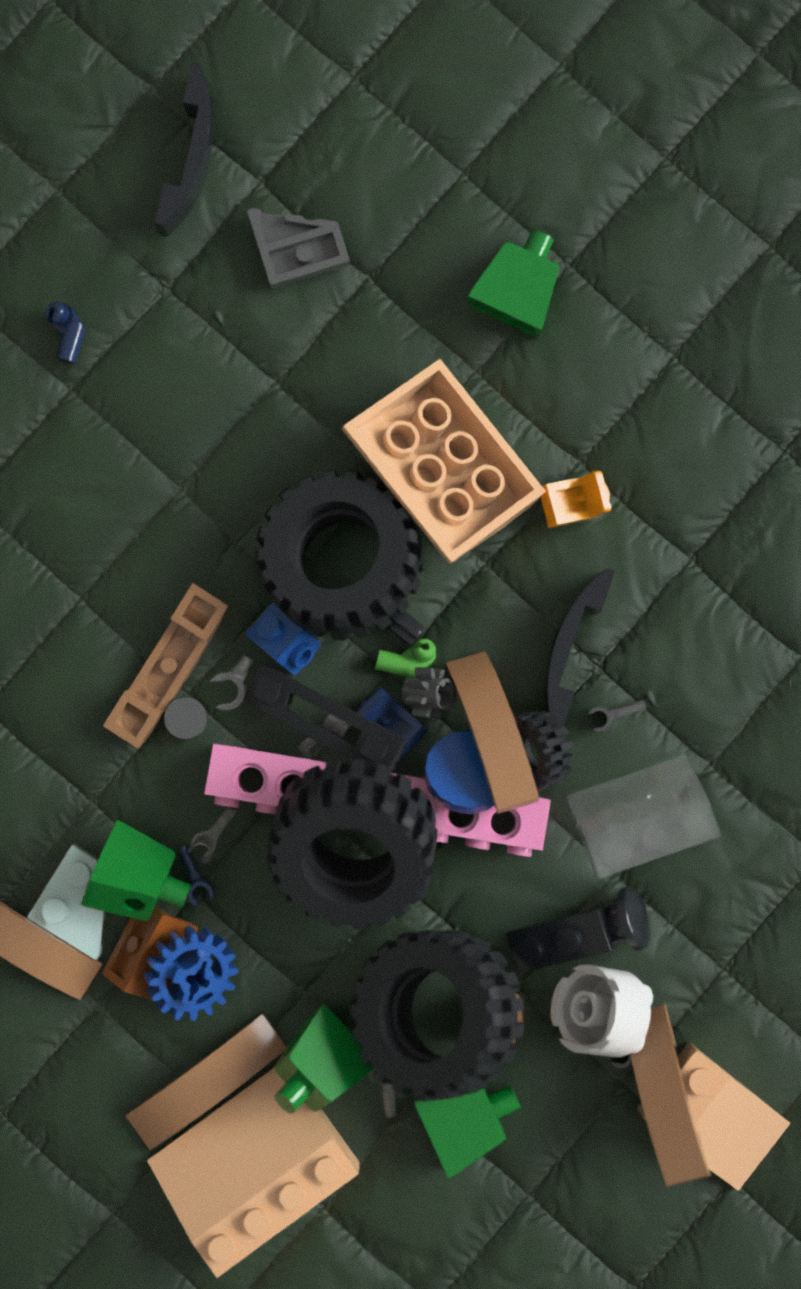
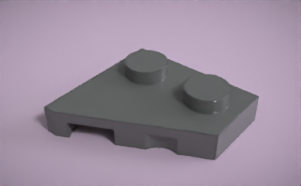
[247,208,350,290]

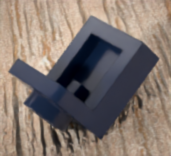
[357,688,428,762]

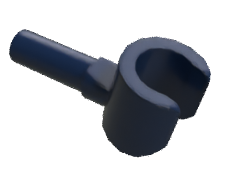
[178,845,214,906]

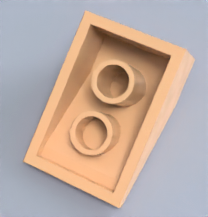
[637,1042,790,1191]

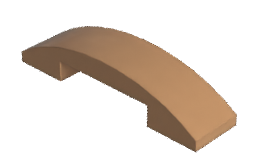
[103,583,229,749]
[445,651,539,814]
[0,902,104,1000]
[630,1004,711,1187]
[125,1013,287,1150]

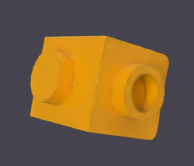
[540,471,611,528]

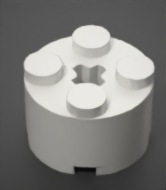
[551,965,653,1057]

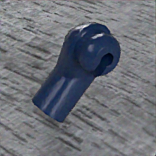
[45,302,85,365]

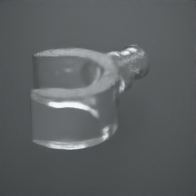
[210,655,254,711]

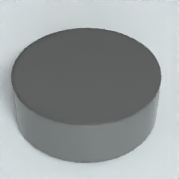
[164,697,208,739]

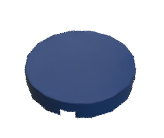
[424,731,494,814]

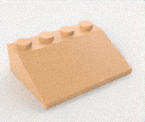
[342,359,546,564]
[147,1067,360,1278]

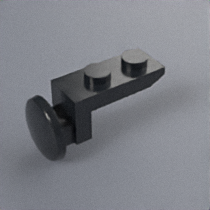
[506,888,651,974]

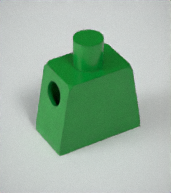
[467,230,560,339]
[80,820,191,921]
[274,1004,375,1114]
[414,1084,521,1178]

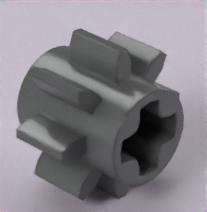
[402,667,454,719]

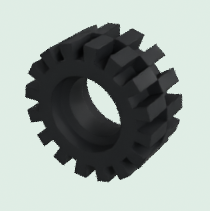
[514,710,574,791]

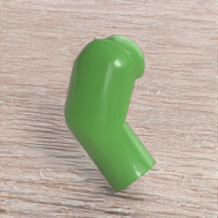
[375,638,436,678]

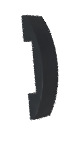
[155,62,214,236]
[544,568,615,728]

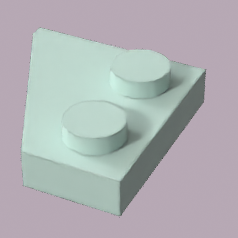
[27,844,106,960]

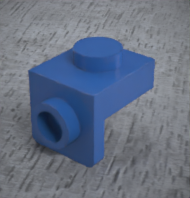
[245,603,321,675]

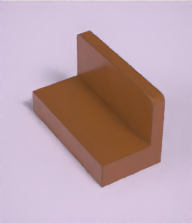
[102,905,198,1001]

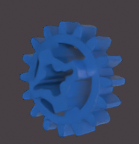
[143,926,238,1021]

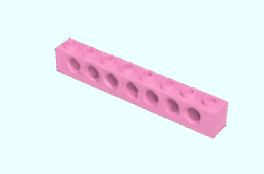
[205,744,551,857]

